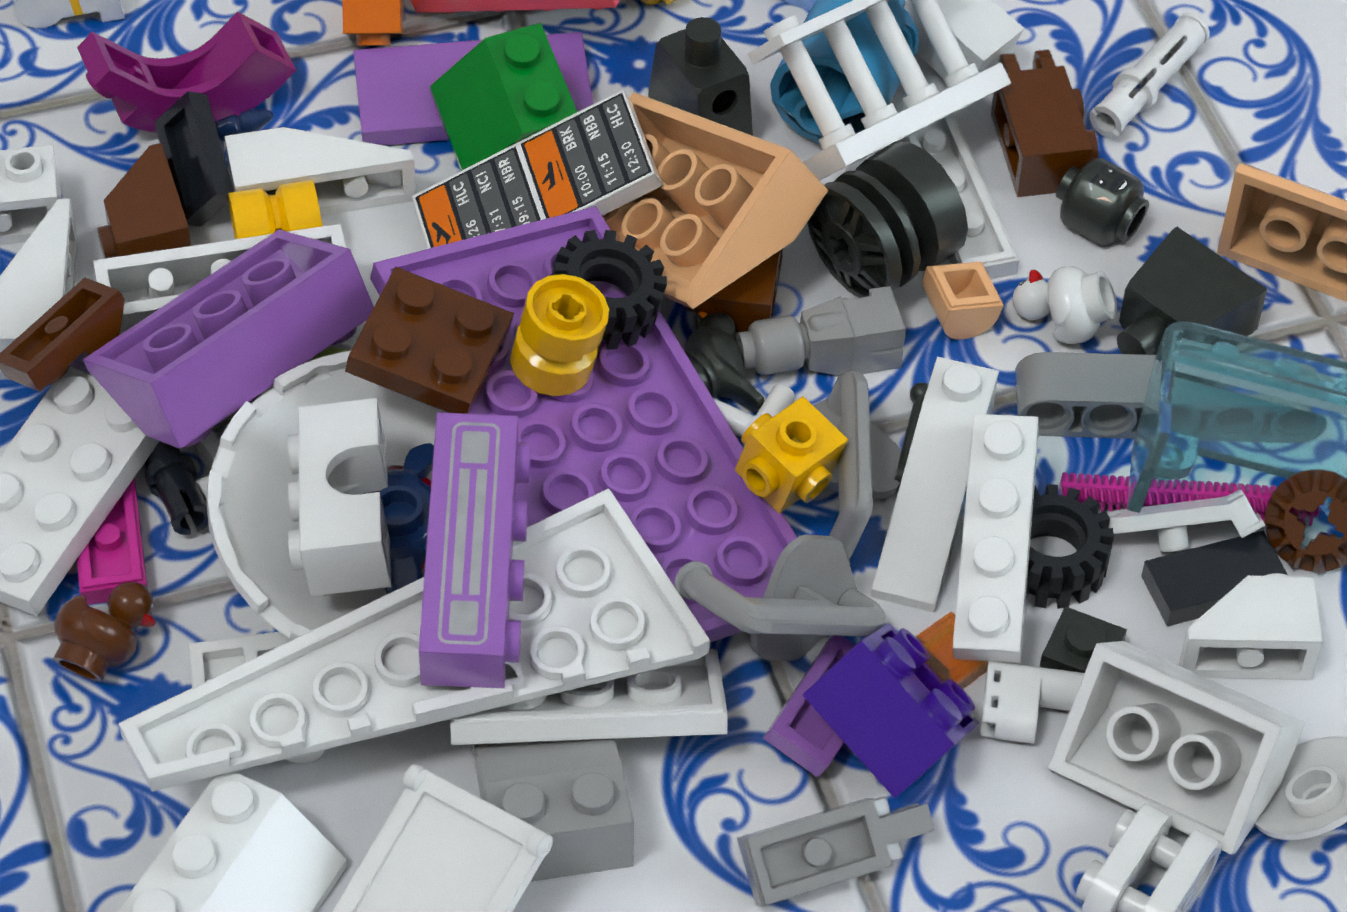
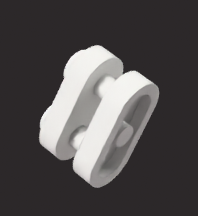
[1075,803,1222,912]

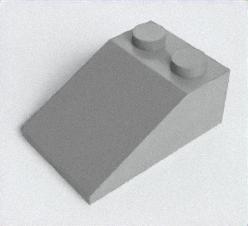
[471,739,634,882]

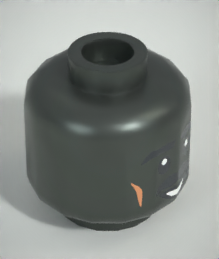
[1056,158,1149,247]

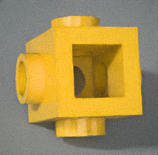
[734,396,848,514]

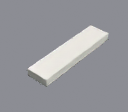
[890,101,1019,279]

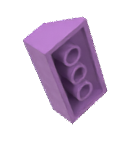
[83,230,374,449]

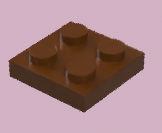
[345,266,514,414]

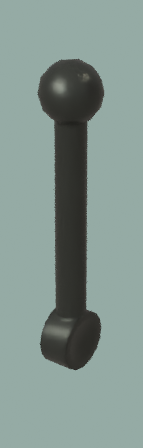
[894,382,928,487]

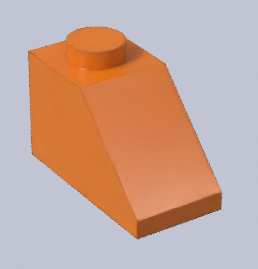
[342,0,404,46]

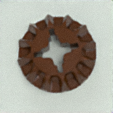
[1264,469,1347,574]

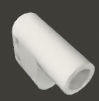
[980,661,1085,744]

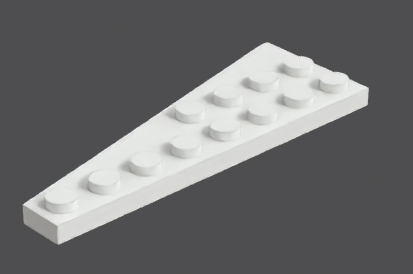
[118,488,710,791]

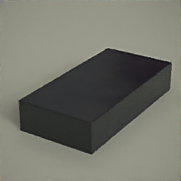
[154,91,234,227]
[1141,530,1288,627]

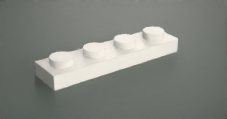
[952,414,1039,663]

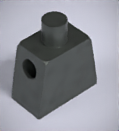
[648,17,753,136]
[1117,227,1267,357]

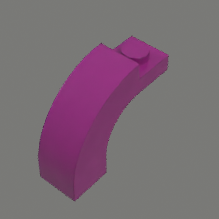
[77,11,296,133]

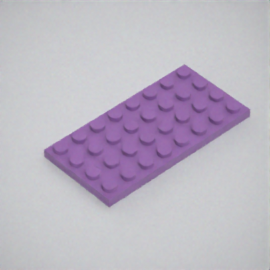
[370,206,797,642]

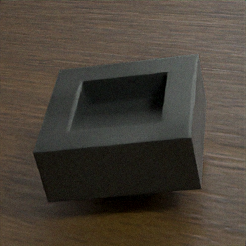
[1040,606,1127,673]

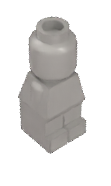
[736,286,906,376]

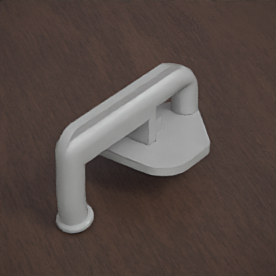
[813,370,901,564]
[674,535,886,661]

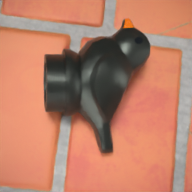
[684,312,765,412]

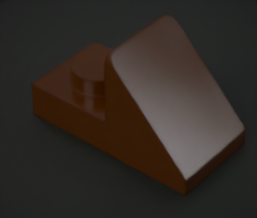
[0,277,125,392]

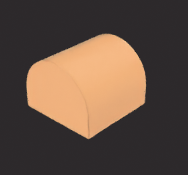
[922,261,1004,340]

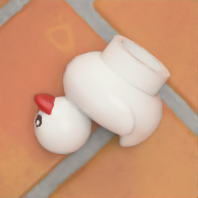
[1012,266,1117,344]

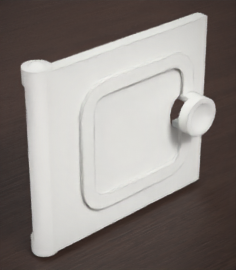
[332,764,553,912]

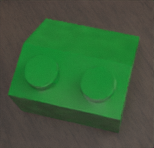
[430,23,577,171]

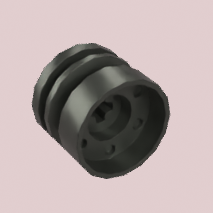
[807,142,968,298]

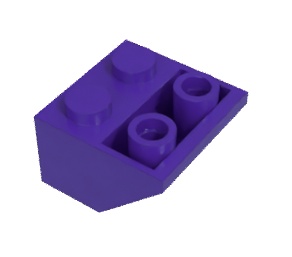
[802,623,980,798]

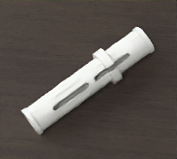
[1090,13,1210,138]

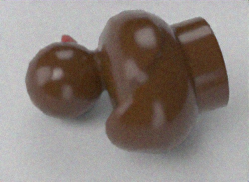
[53,581,156,682]

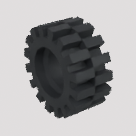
[551,230,667,350]
[1026,484,1114,609]

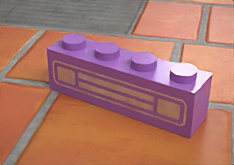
[419,413,531,688]

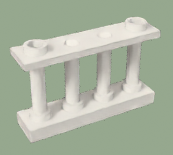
[748,0,1011,180]

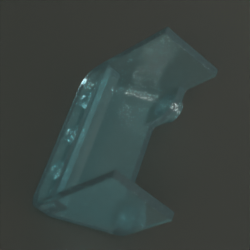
[1127,321,1347,516]

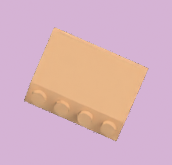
[602,92,828,309]

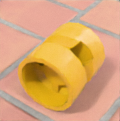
[228,180,323,239]
[510,274,609,396]

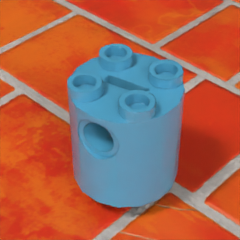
[770,0,919,144]

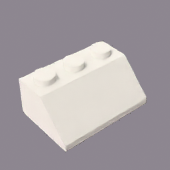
[1048,641,1306,855]
[117,771,348,912]

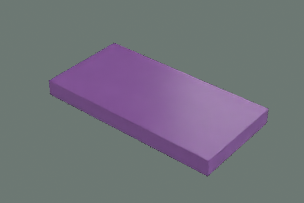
[353,32,593,145]

